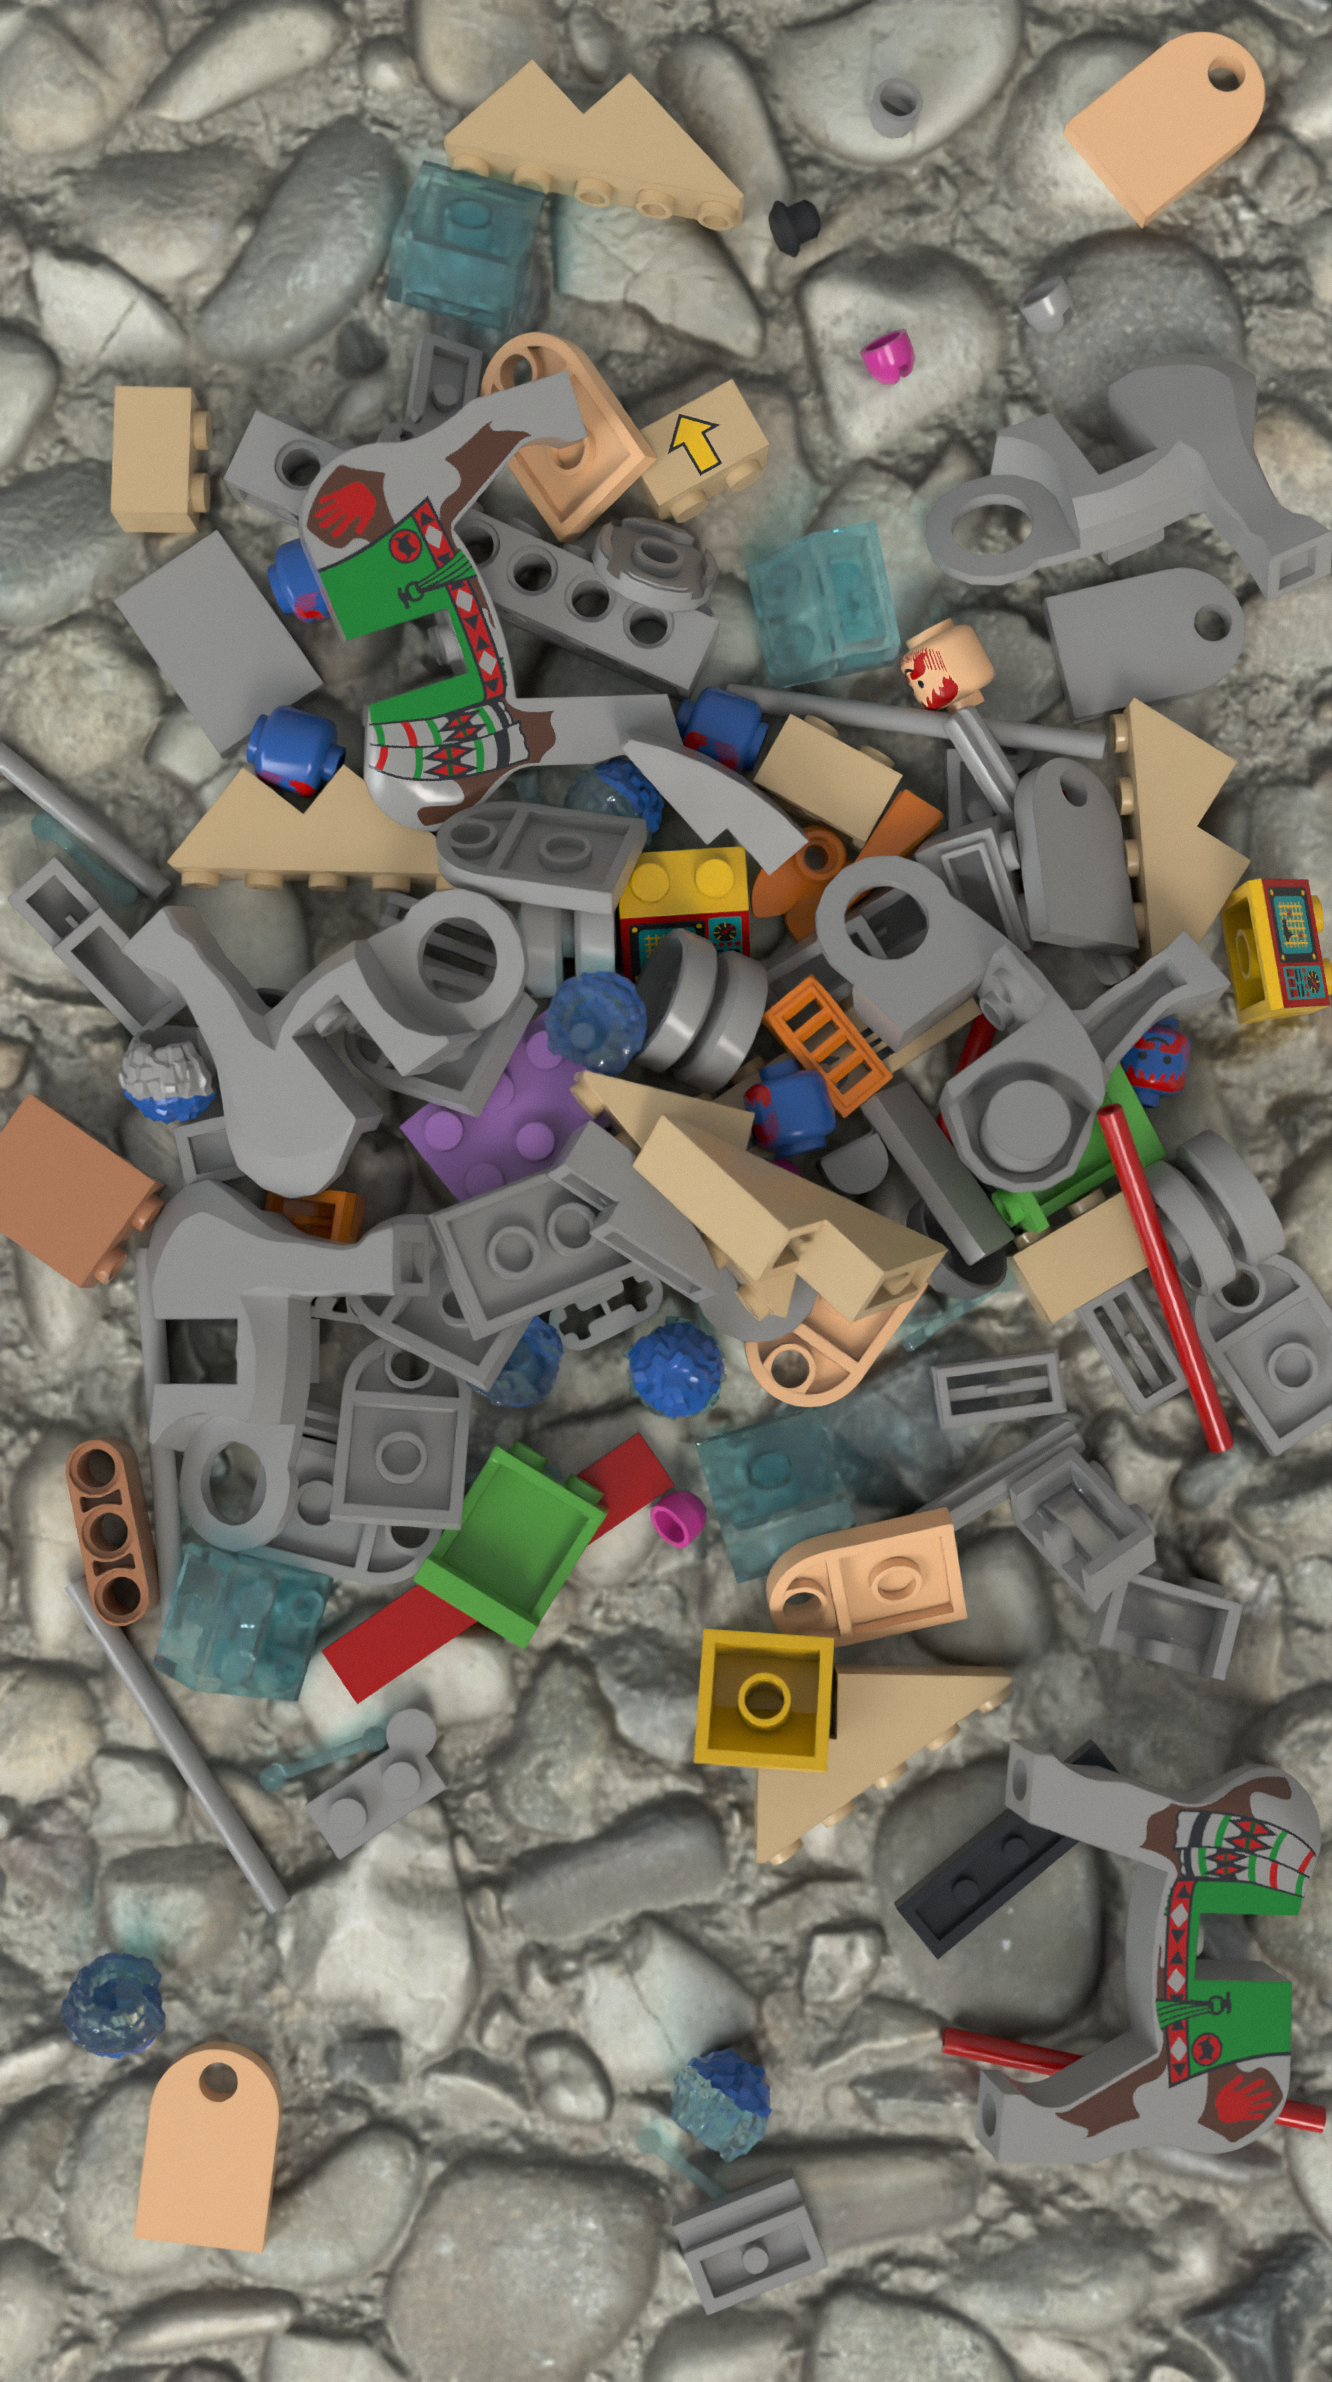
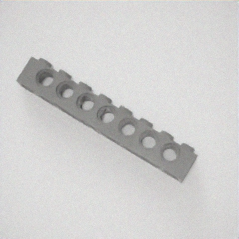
[224,410,720,703]

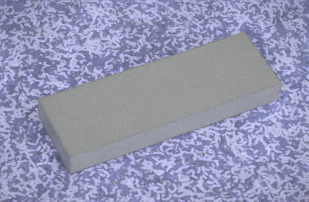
[860,1081,1016,1266]

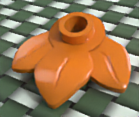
[750,826,874,943]

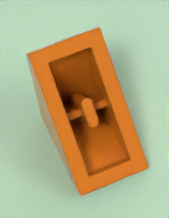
[264,1189,367,1244]

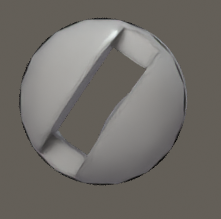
[870,78,923,139]
[1018,276,1074,334]

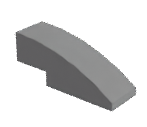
[618,729,809,876]
[7,854,187,1036]
[765,886,928,1030]
[546,1120,724,1303]

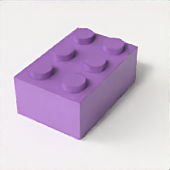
[399,1006,613,1203]

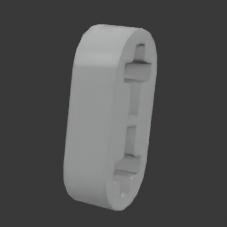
[549,1271,663,1350]

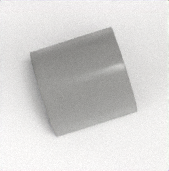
[816,1131,888,1196]

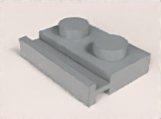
[672,2168,828,2316]

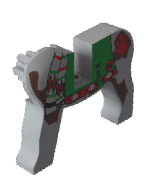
[298,370,683,831]
[975,1739,1321,2163]

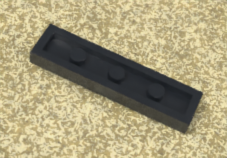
[894,1739,1120,1960]

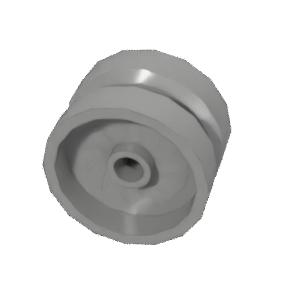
[517,902,616,999]
[629,928,768,1093]
[1143,1129,1286,1297]

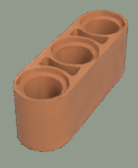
[66,1436,160,1626]

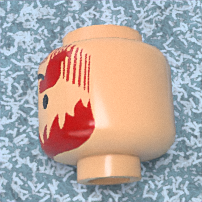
[900,618,995,713]

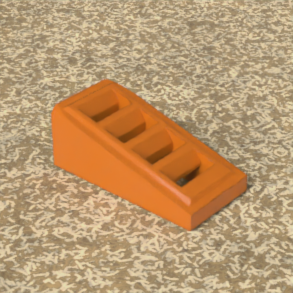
[846,789,944,911]
[761,974,894,1119]

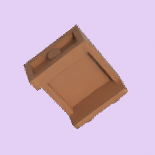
[0,1093,167,1288]

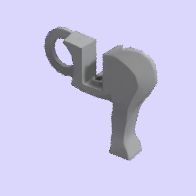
[925,353,1332,602]
[815,855,1231,1193]
[121,888,530,1199]
[146,1179,430,1552]

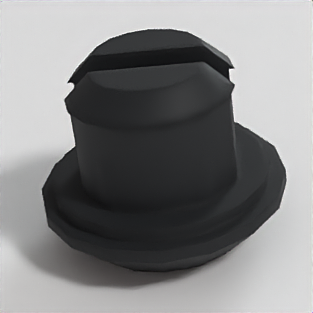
[768,199,821,258]

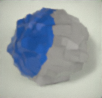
[117,1025,219,1125]

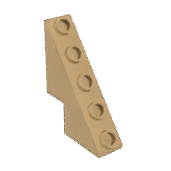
[443,59,744,231]
[1109,697,1251,975]
[167,764,457,894]
[569,1070,797,1321]
[633,1113,948,1323]
[754,1664,1013,1866]

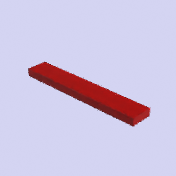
[321,1432,675,1704]

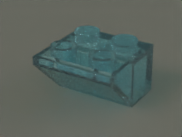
[746,520,901,689]
[152,1542,334,1701]

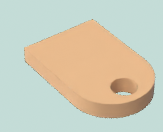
[1063,32,1265,228]
[480,332,658,543]
[744,1282,929,1407]
[765,1507,968,1648]
[134,2041,283,2253]

